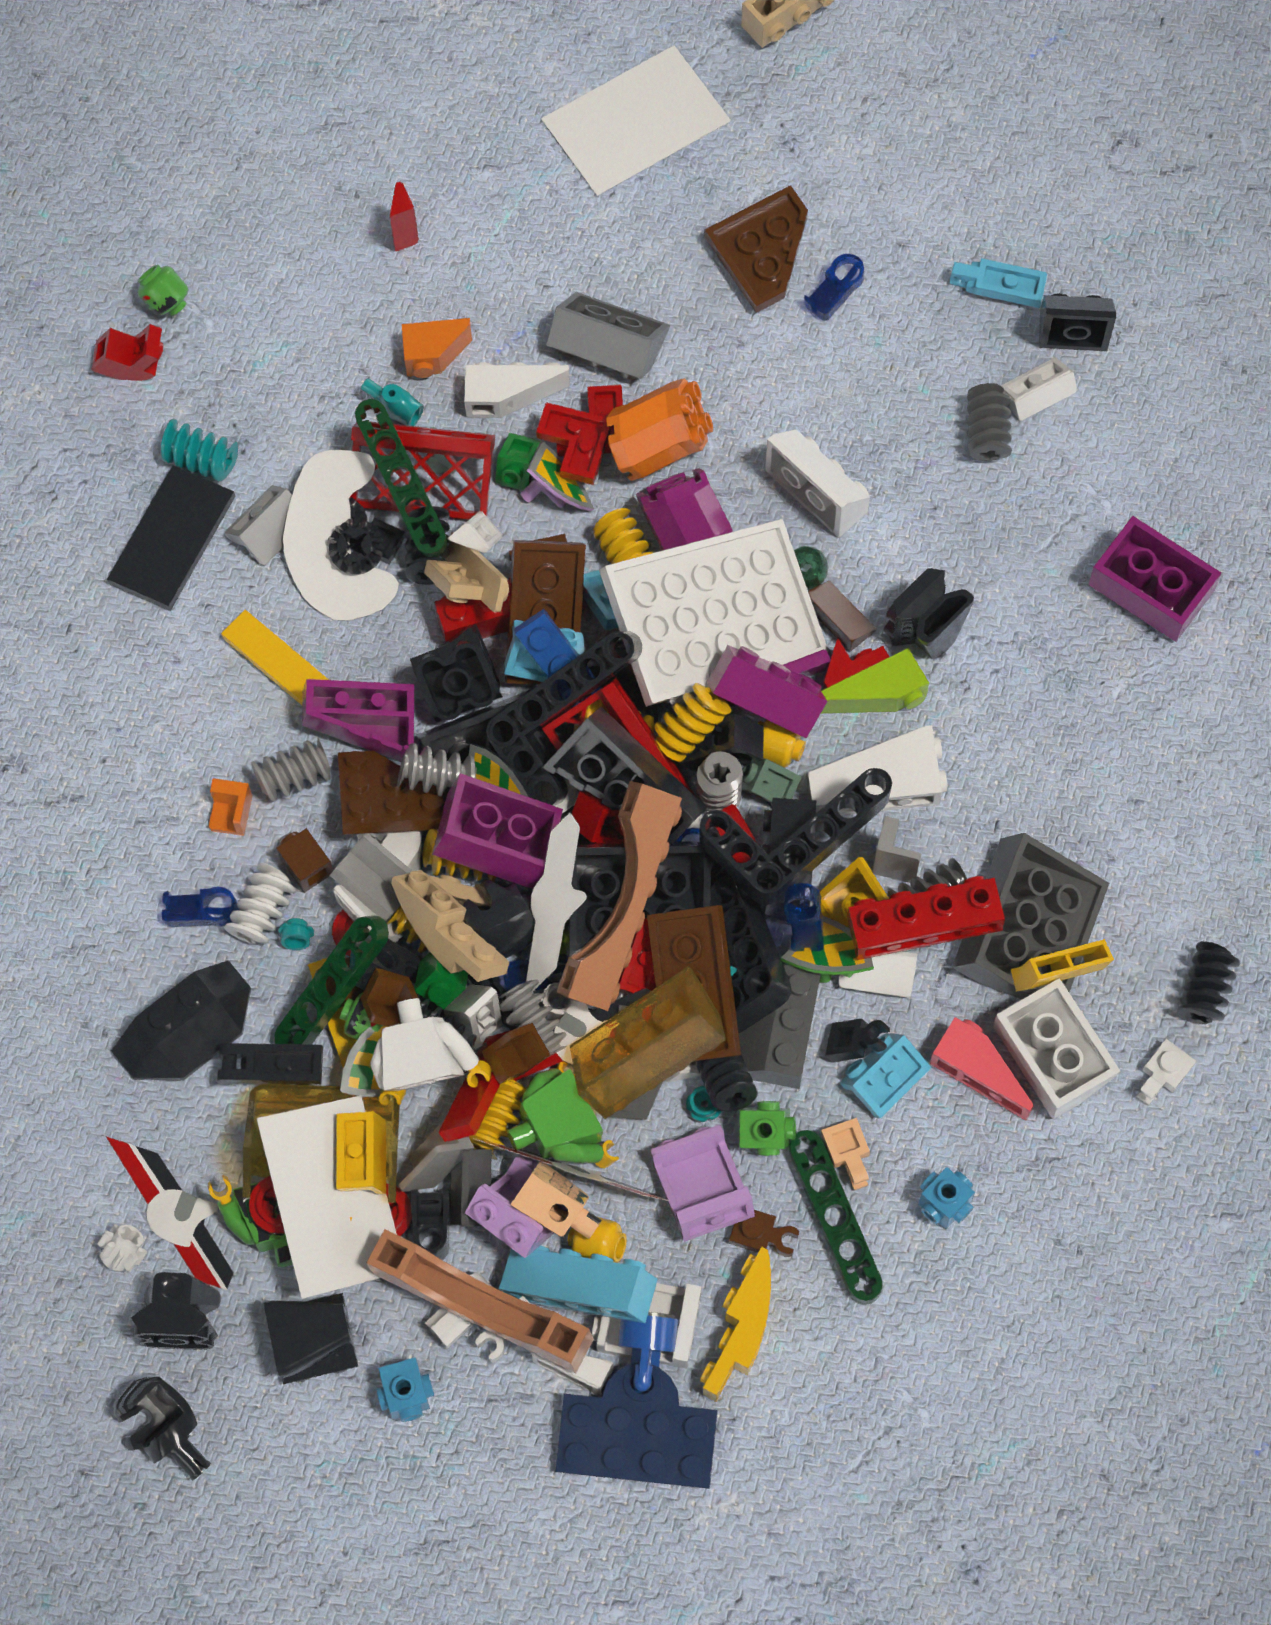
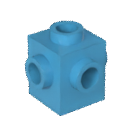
[918,1167,975,1229]
[376,1357,434,1422]

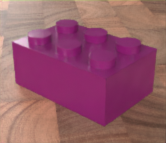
[1088,516,1222,642]
[432,773,563,889]

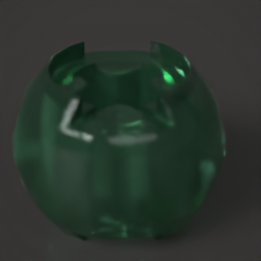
[794,546,829,590]

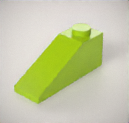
[821,648,929,714]

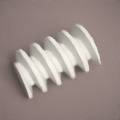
[224,863,296,944]

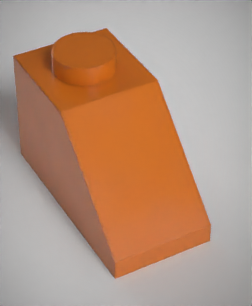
[401,318,472,378]

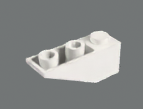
[464,362,570,418]

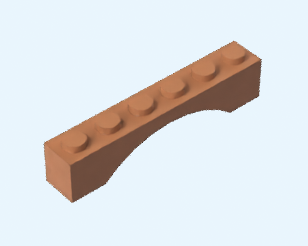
[556,781,682,1011]
[366,1229,594,1373]

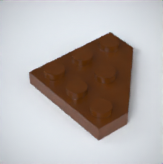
[704,185,808,313]
[338,751,448,835]

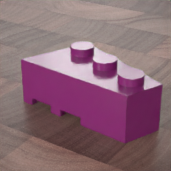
[707,645,828,738]
[302,679,414,762]

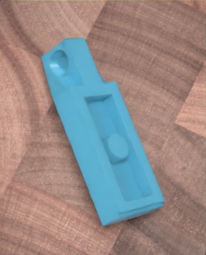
[950,258,1048,308]

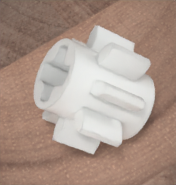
[97,1224,147,1272]

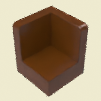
[360,968,418,1027]
[481,1023,550,1084]

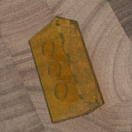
[570,966,726,1119]

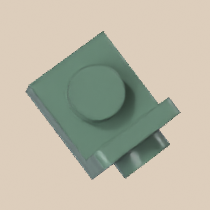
[742,758,802,803]

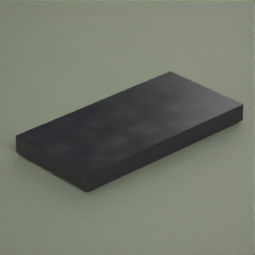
[107,465,236,611]

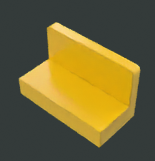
[336,1111,386,1195]

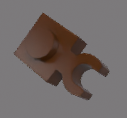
[729,1210,800,1257]

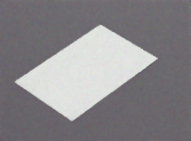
[541,45,731,196]
[256,1095,397,1299]

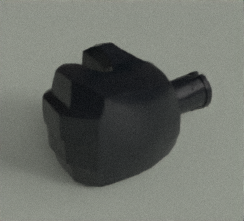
[463,880,535,958]
[113,1376,211,1481]

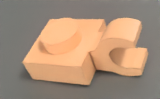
[821,1118,870,1191]

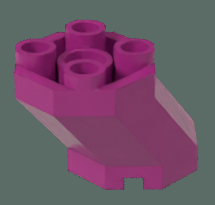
[636,468,733,551]

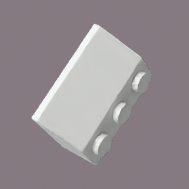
[765,429,870,538]
[993,978,1121,1119]

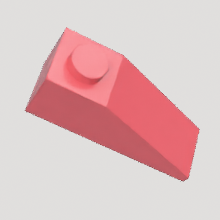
[930,1017,1033,1120]

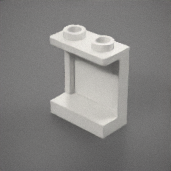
[592,1283,702,1369]

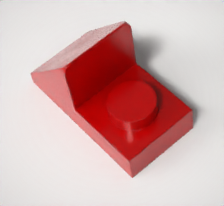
[823,639,890,690]

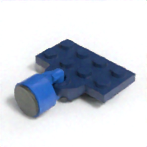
[555,1312,718,1489]

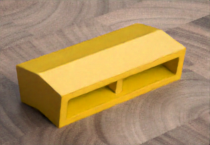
[1011,939,1114,992]

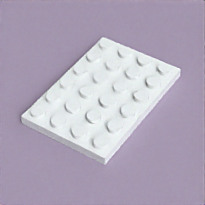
[599,519,829,707]

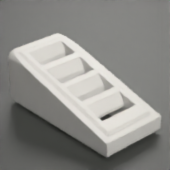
[531,1352,614,1396]

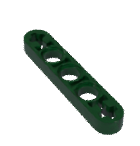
[355,399,447,557]
[274,915,389,1044]
[789,1130,883,1305]

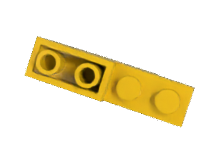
[700,1247,771,1402]

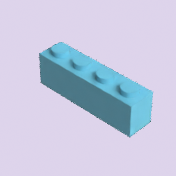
[499,1245,658,1323]

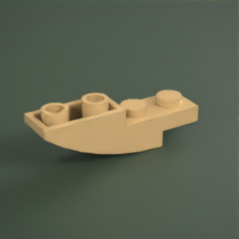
[391,870,509,982]

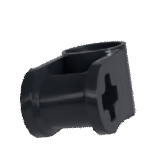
[411,1188,451,1260]

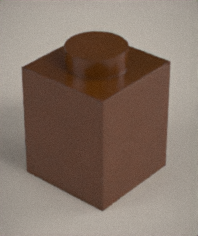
[276,828,333,893]

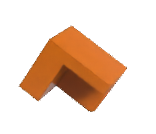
[209,778,253,836]

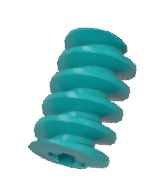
[161,418,238,481]

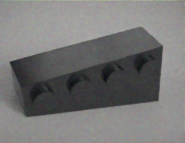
[542,707,707,845]

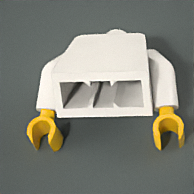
[370,998,491,1106]

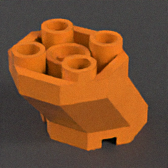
[606,378,713,481]

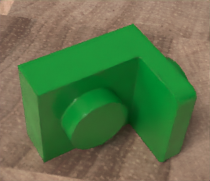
[495,433,542,490]

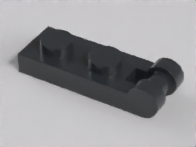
[217,1043,323,1085]

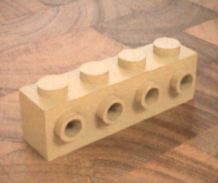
[741,0,834,48]

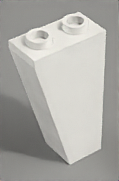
[807,725,947,815]

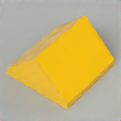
[812,857,889,928]

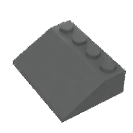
[952,833,1110,1000]

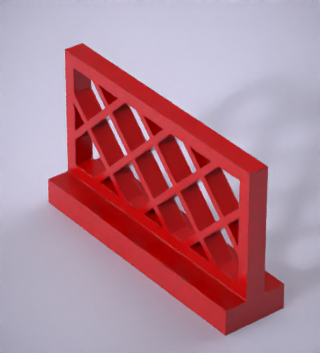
[350,422,495,520]
[542,678,697,797]

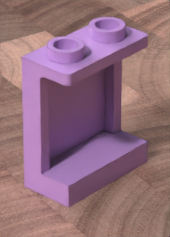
[651,1125,755,1242]
[465,1154,568,1258]

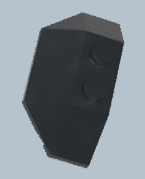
[111,960,251,1080]

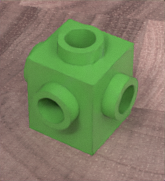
[739,1101,796,1155]

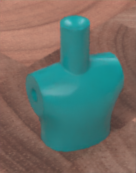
[361,378,424,426]

